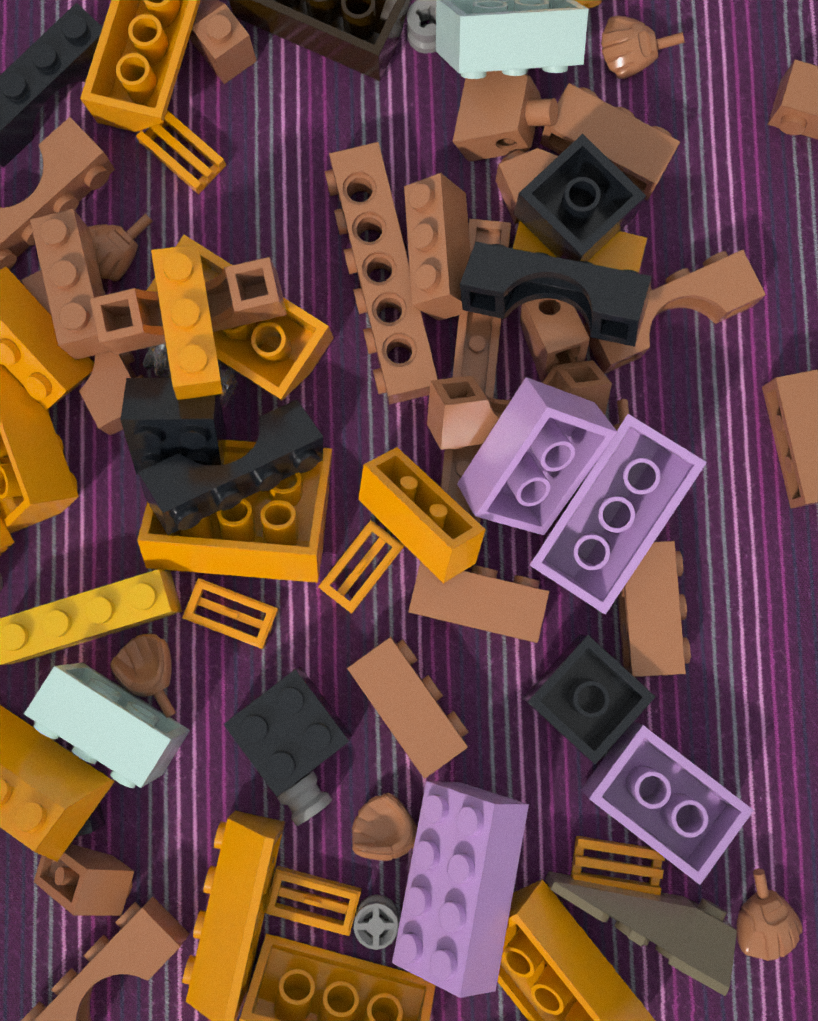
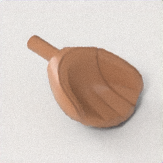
[601,15,685,79]
[88,213,153,282]
[110,633,176,718]
[352,793,417,861]
[737,868,802,961]

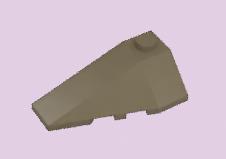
[545,871,737,996]

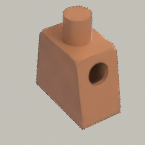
[453,71,558,161]
[520,299,590,383]

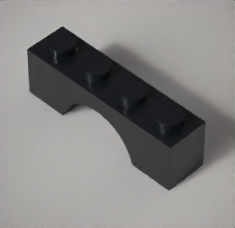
[0,3,103,168]
[460,242,652,347]
[138,399,323,535]

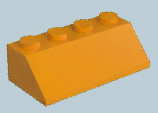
[80,0,201,132]
[146,235,334,400]
[0,363,79,534]
[0,705,115,862]
[182,811,285,1021]
[497,879,655,1021]
[239,933,436,1021]

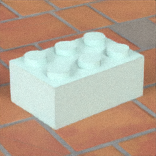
[436,0,589,79]
[24,663,190,788]

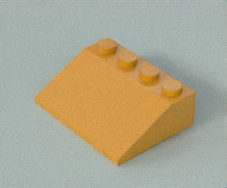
[137,440,332,583]

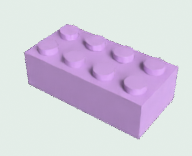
[392,781,529,998]

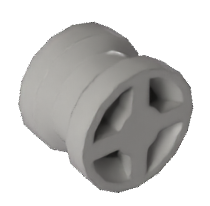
[407,0,436,54]
[277,770,333,826]
[353,894,399,950]

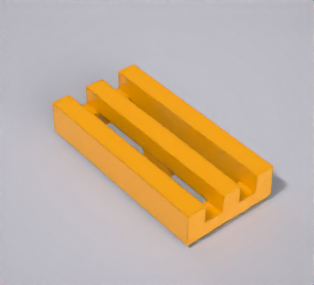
[136,110,226,195]
[318,520,405,614]
[182,578,279,649]
[571,836,665,895]
[264,866,362,936]

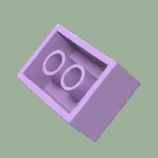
[457,377,617,535]
[581,721,754,885]

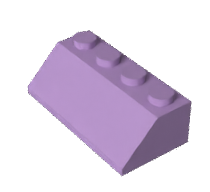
[530,414,707,615]

